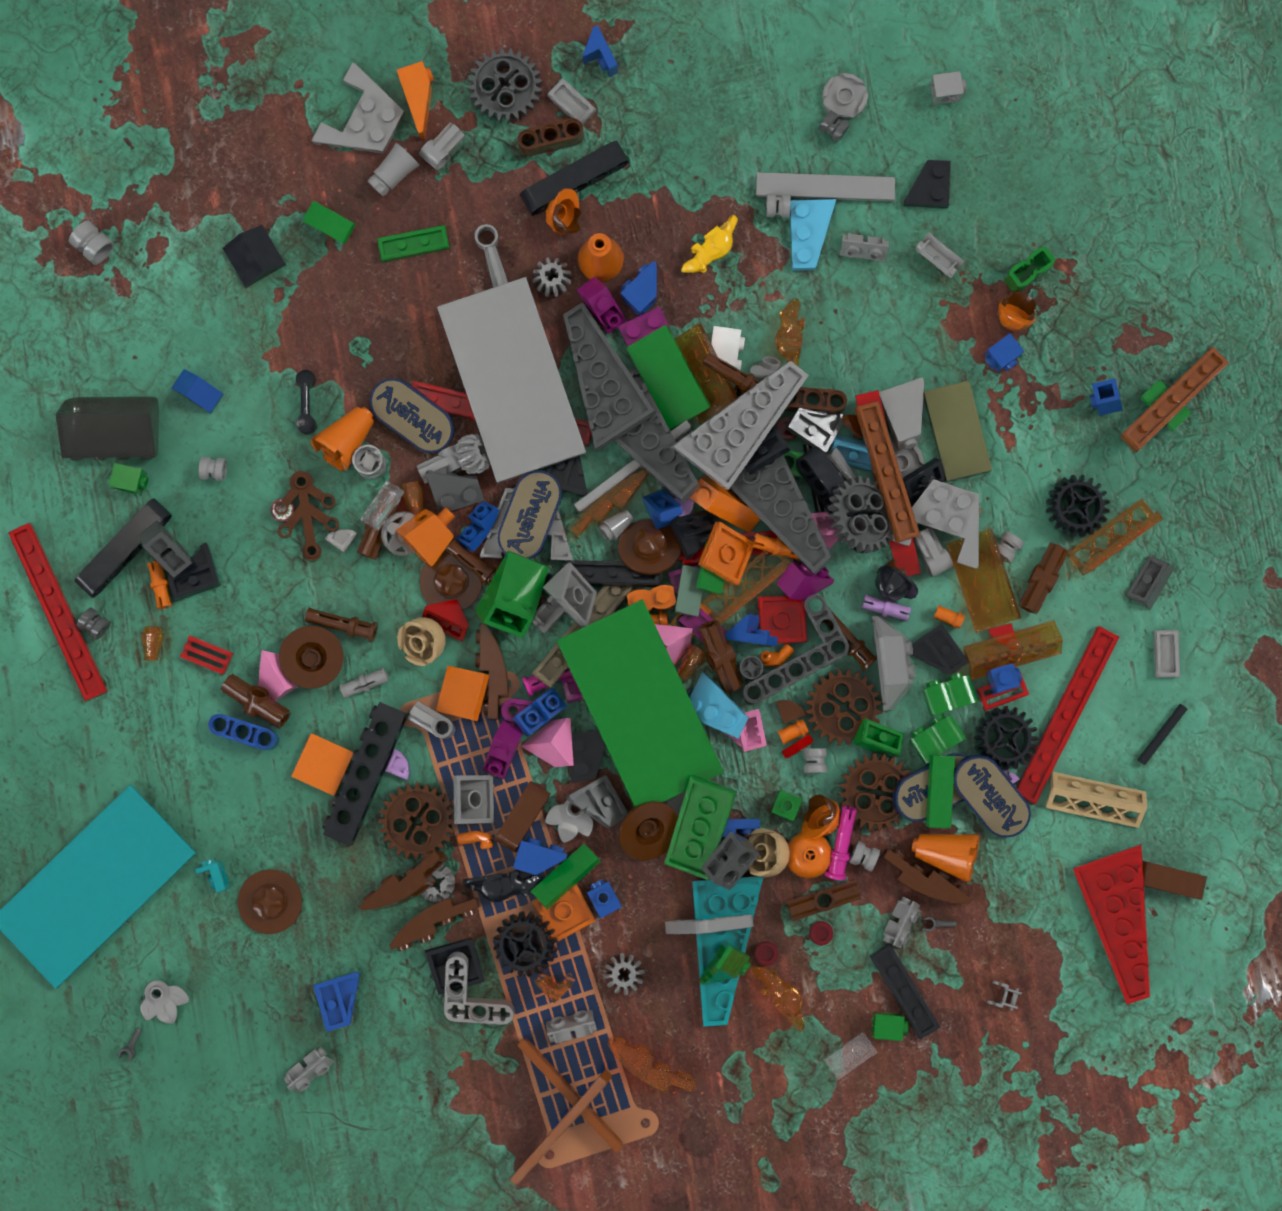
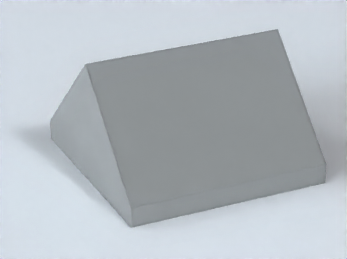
[543,563,597,628]
[453,775,494,824]

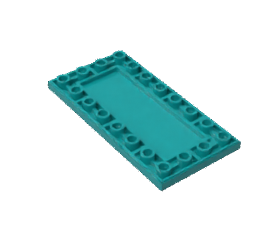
[0,785,197,989]

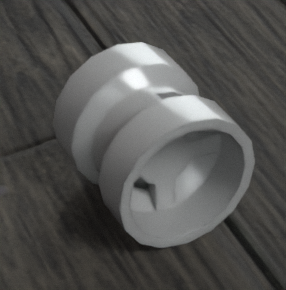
[766,194,791,218]
[199,456,227,481]
[991,531,1024,564]
[803,748,827,773]
[849,841,880,872]

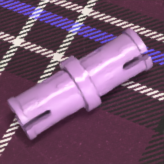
[861,594,911,622]

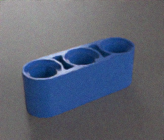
[208,714,279,750]

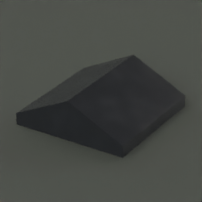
[223,225,286,288]
[425,937,485,995]

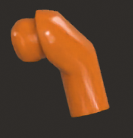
[760,643,795,667]
[457,830,493,849]

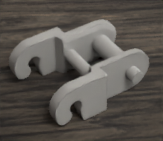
[987,980,1022,1011]

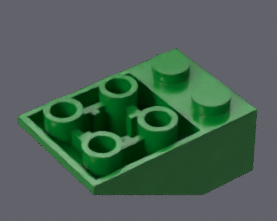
[475,550,549,638]

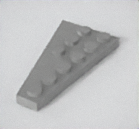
[671,361,809,490]

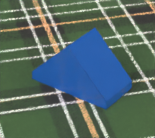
[172,369,224,413]

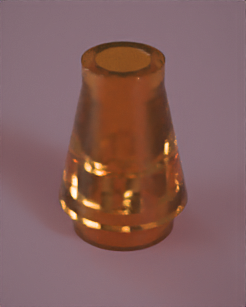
[400,481,423,515]
[141,626,165,661]
[677,644,706,680]

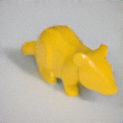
[681,214,738,273]

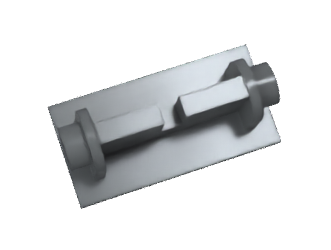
[915,232,965,278]
[840,233,889,262]
[532,596,565,634]
[883,897,920,948]
[546,1010,597,1044]
[283,1047,334,1093]

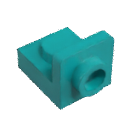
[195,859,231,893]

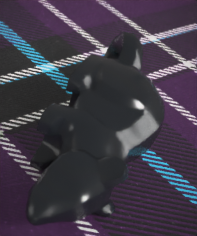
[463,870,543,902]

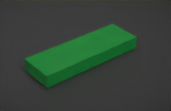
[377,225,450,263]
[926,755,955,828]
[531,844,601,910]

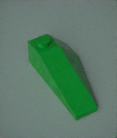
[699,940,751,985]

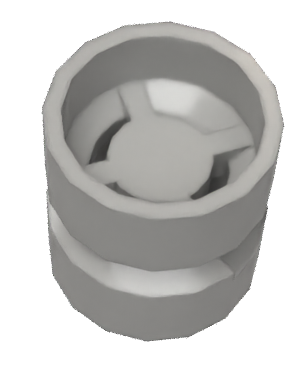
[69,221,114,265]
[352,445,387,480]

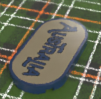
[370,378,454,453]
[498,471,562,559]
[892,753,967,822]
[954,754,1031,838]

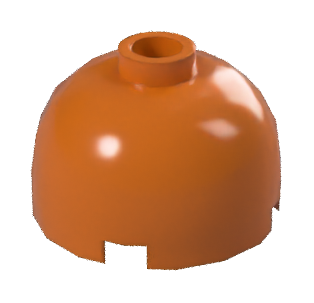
[787,832,831,879]

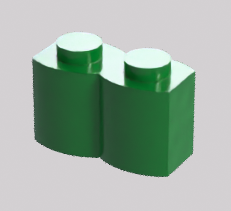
[1004,247,1056,292]
[922,672,978,717]
[909,713,966,764]

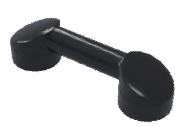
[295,370,317,435]

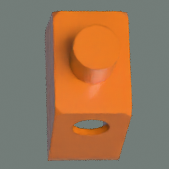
[396,508,455,567]

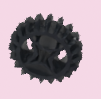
[1045,475,1110,538]
[973,706,1039,770]
[493,911,558,977]

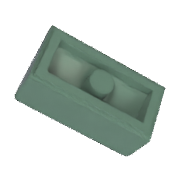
[675,565,702,617]

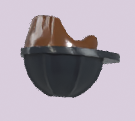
[875,559,919,601]

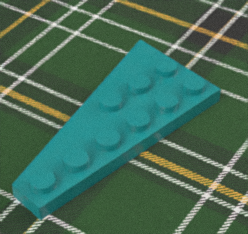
[692,876,764,1027]

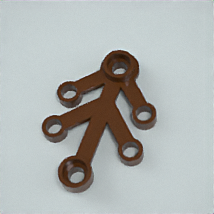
[274,471,339,562]

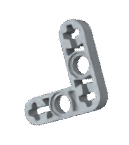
[665,914,754,934]
[444,952,515,1025]

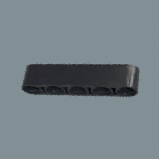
[519,141,629,216]
[796,446,869,553]
[74,498,172,598]

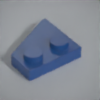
[313,971,360,1032]

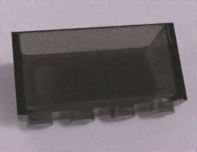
[55,397,159,461]

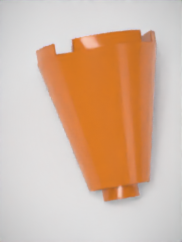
[578,233,624,282]
[310,407,374,471]
[912,834,980,882]

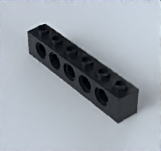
[322,702,409,846]

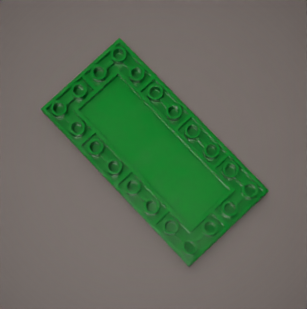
[556,599,724,807]

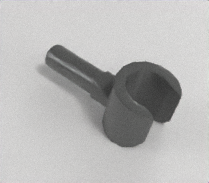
[923,916,956,931]
[118,1028,142,1063]

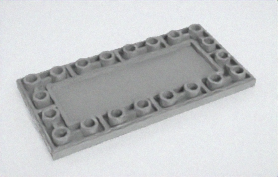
[437,277,586,484]

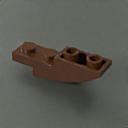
[475,623,509,720]
[881,848,972,904]
[359,851,448,911]
[389,897,481,952]

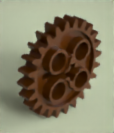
[805,669,882,746]
[837,753,910,831]
[378,782,455,860]

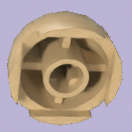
[397,617,446,666]
[748,828,790,877]

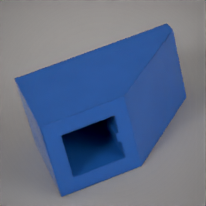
[620,261,657,316]
[513,837,568,875]

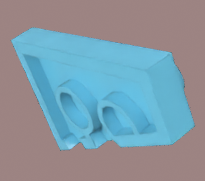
[790,199,836,271]
[690,671,749,739]

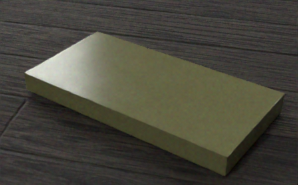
[923,381,992,482]

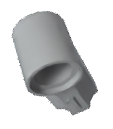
[419,123,465,170]
[417,445,462,485]
[914,527,954,577]
[408,701,456,739]

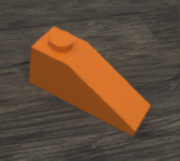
[397,61,434,140]
[689,474,760,532]

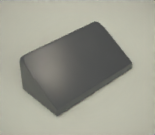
[1126,555,1173,609]

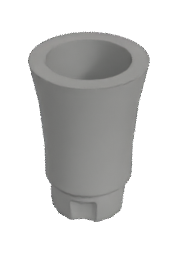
[367,143,420,197]

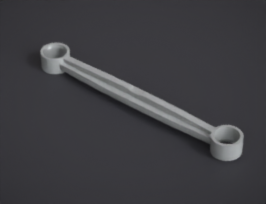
[475,224,508,288]

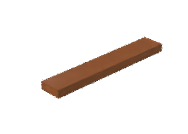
[1120,347,1229,453]
[855,401,920,543]
[517,1037,623,1154]
[510,1069,612,1185]

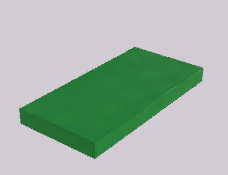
[626,325,711,430]
[664,775,737,880]

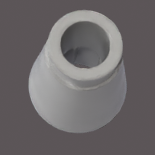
[598,510,634,542]

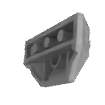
[872,616,916,711]

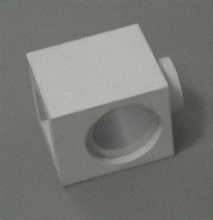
[930,71,966,105]

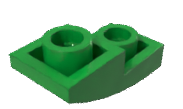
[302,201,356,245]

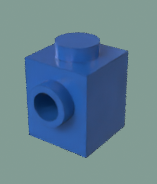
[984,333,1024,373]
[1090,378,1123,416]
[986,663,1022,695]
[587,879,622,918]

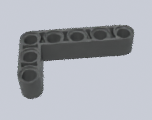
[743,595,849,703]

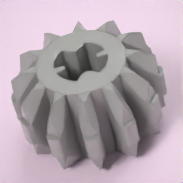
[533,257,572,297]
[454,434,490,475]
[604,953,644,995]

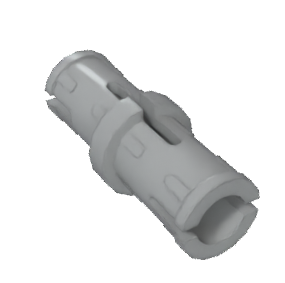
[340,667,389,699]

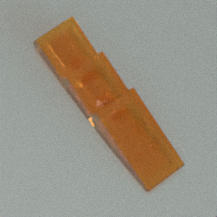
[570,469,649,539]

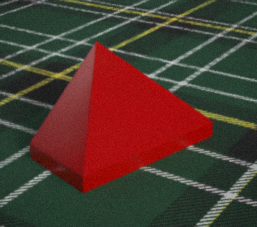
[422,599,469,642]

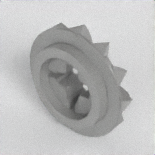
[421,865,455,902]

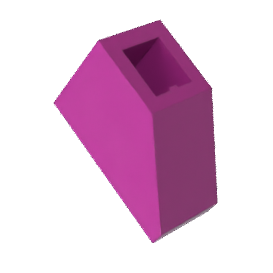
[576,277,627,334]
[776,562,835,600]
[483,721,523,779]

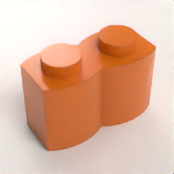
[627,585,676,613]

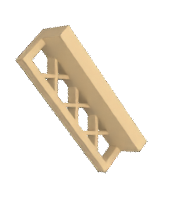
[1045,772,1148,828]

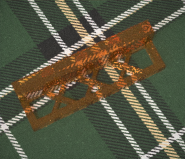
[1067,499,1163,576]
[701,551,791,625]
[964,620,1063,680]
[534,970,576,1003]

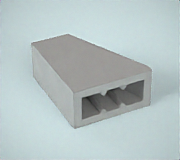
[879,377,924,450]

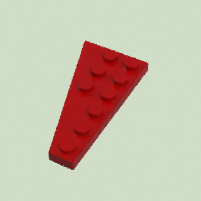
[1073,844,1150,1005]

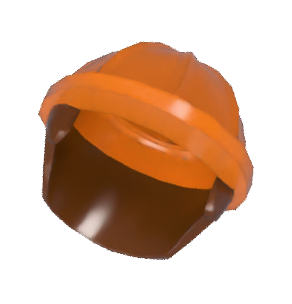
[545,188,581,235]
[998,291,1037,331]
[801,794,841,840]

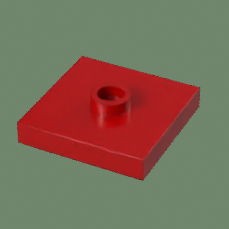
[757,596,807,645]

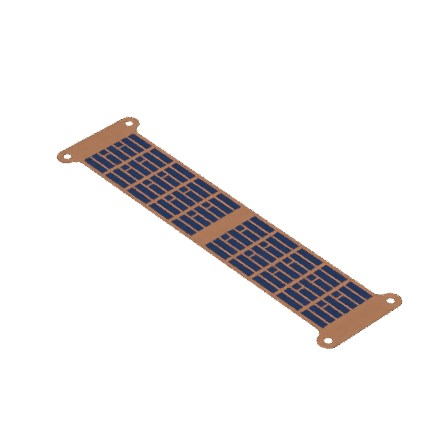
[400,671,659,1168]

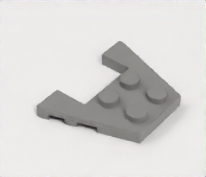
[312,62,405,154]
[891,479,979,569]
[480,488,572,561]

